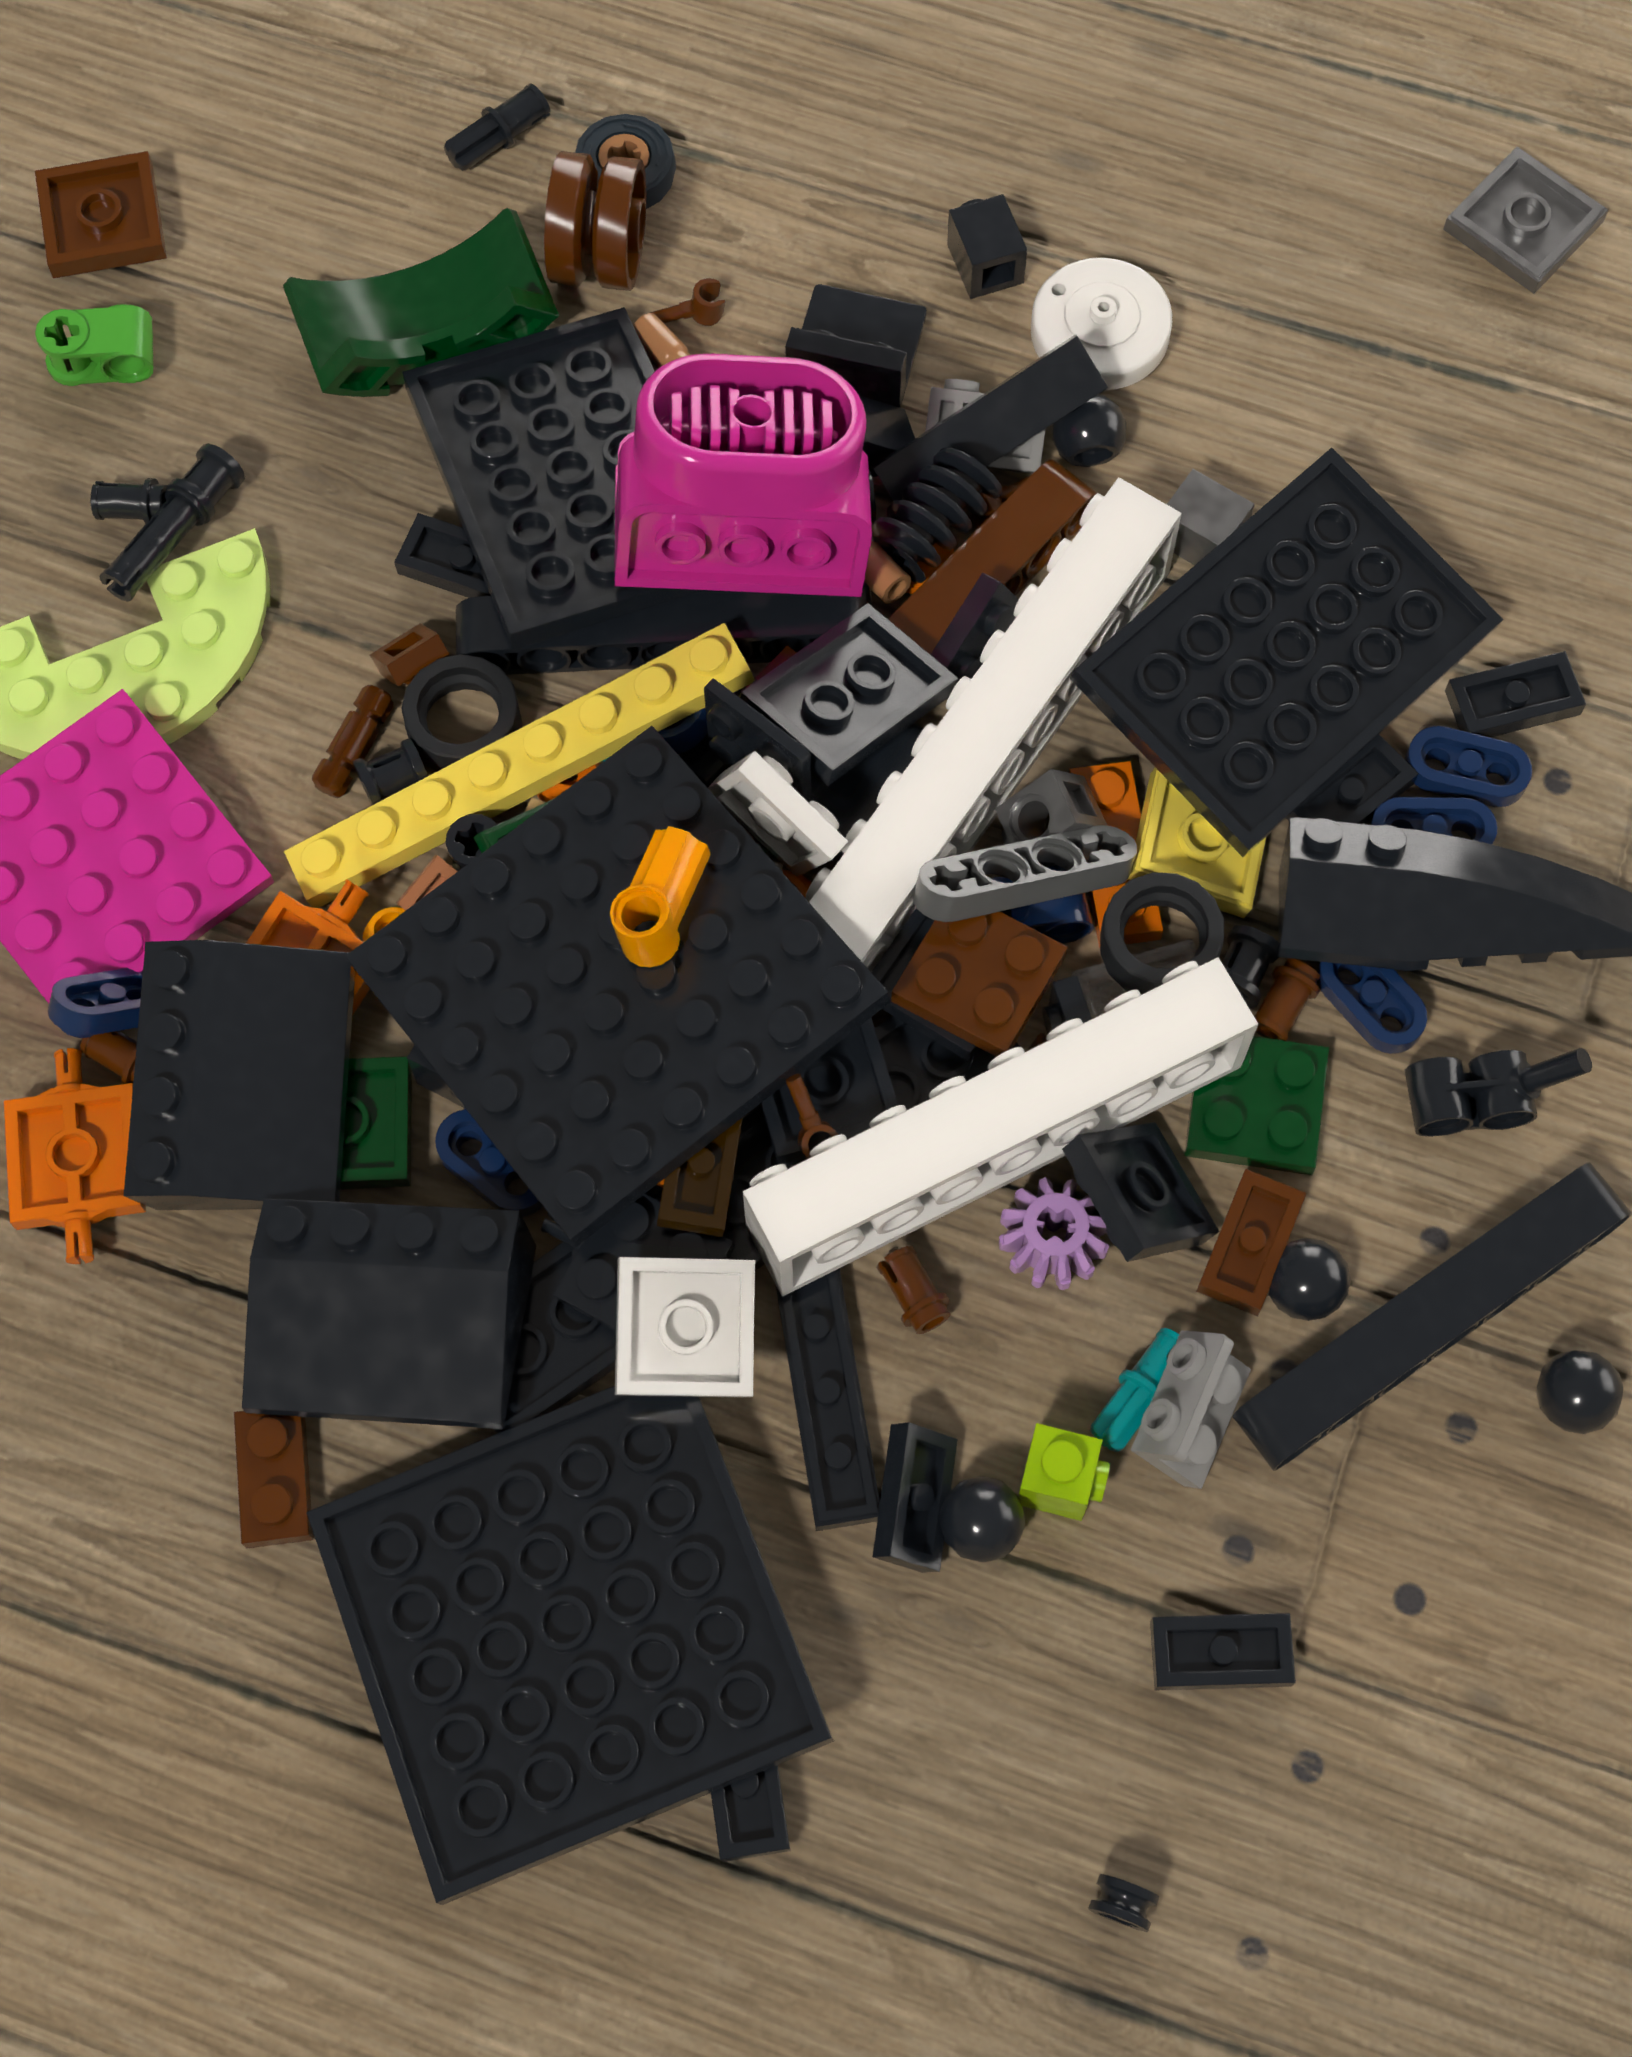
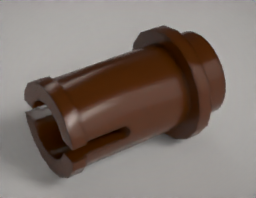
[1254,958,1320,1041]
[80,1031,137,1084]
[877,1246,951,1334]

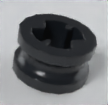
[1088,1874,1159,1932]

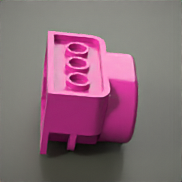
[615,353,872,597]

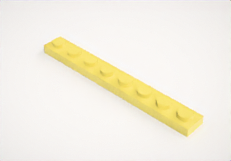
[284,623,755,908]

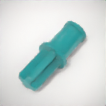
[1090,1328,1180,1452]

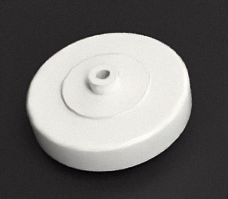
[1031,258,1172,390]

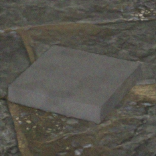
[1443,147,1608,294]

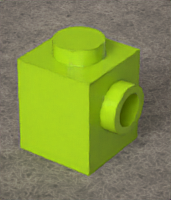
[1018,1423,1111,1521]

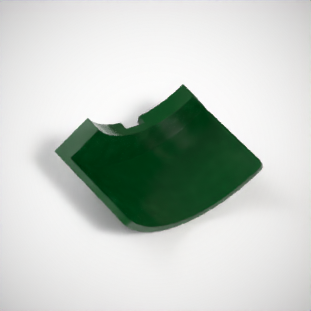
[283,208,559,397]

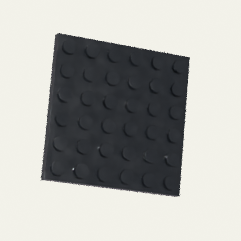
[345,726,891,1247]
[307,1386,834,1905]

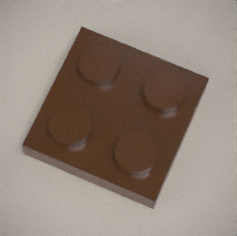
[35,151,167,279]
[891,912,1068,1057]

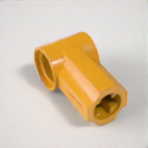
[610,826,710,968]

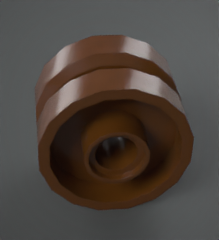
[544,151,646,291]

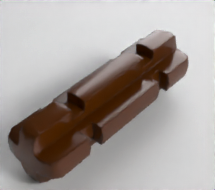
[312,685,393,798]

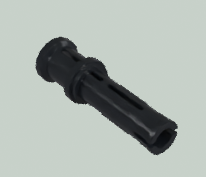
[99,443,245,602]

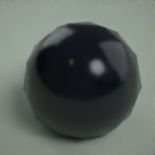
[1052,394,1126,467]
[1269,1238,1351,1321]
[1536,1350,1624,1434]
[939,1476,1025,1562]

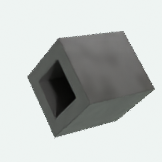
[1167,469,1254,565]

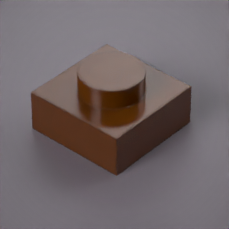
[370,623,449,686]

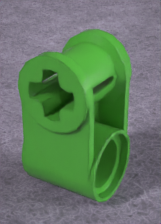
[35,304,154,386]

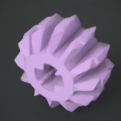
[999,1177,1109,1290]

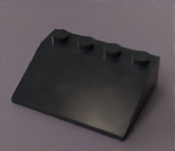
[124,940,355,1210]
[242,1198,537,1429]

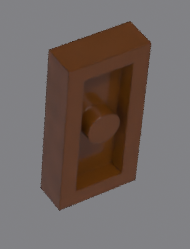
[1196,1169,1307,1317]
[234,1411,313,1549]

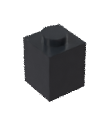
[947,194,1027,299]

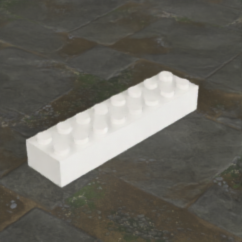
[743,957,1258,1297]

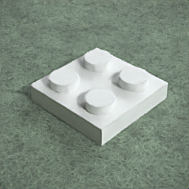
[708,751,848,876]
[615,1257,755,1397]

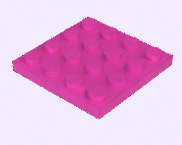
[0,689,274,1004]

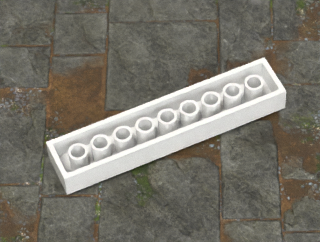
[805,477,1182,972]

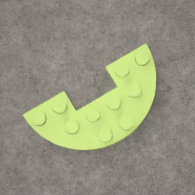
[0,528,270,759]

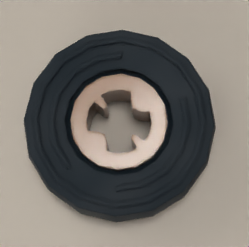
[575,114,676,209]

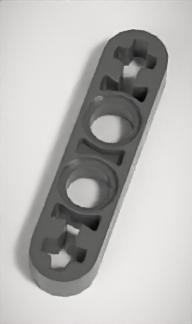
[913,825,1137,922]

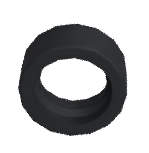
[401,654,523,772]
[1100,872,1224,995]

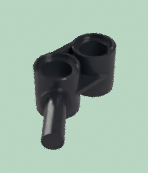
[1404,1048,1592,1137]

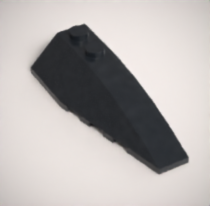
[1278,817,1632,971]

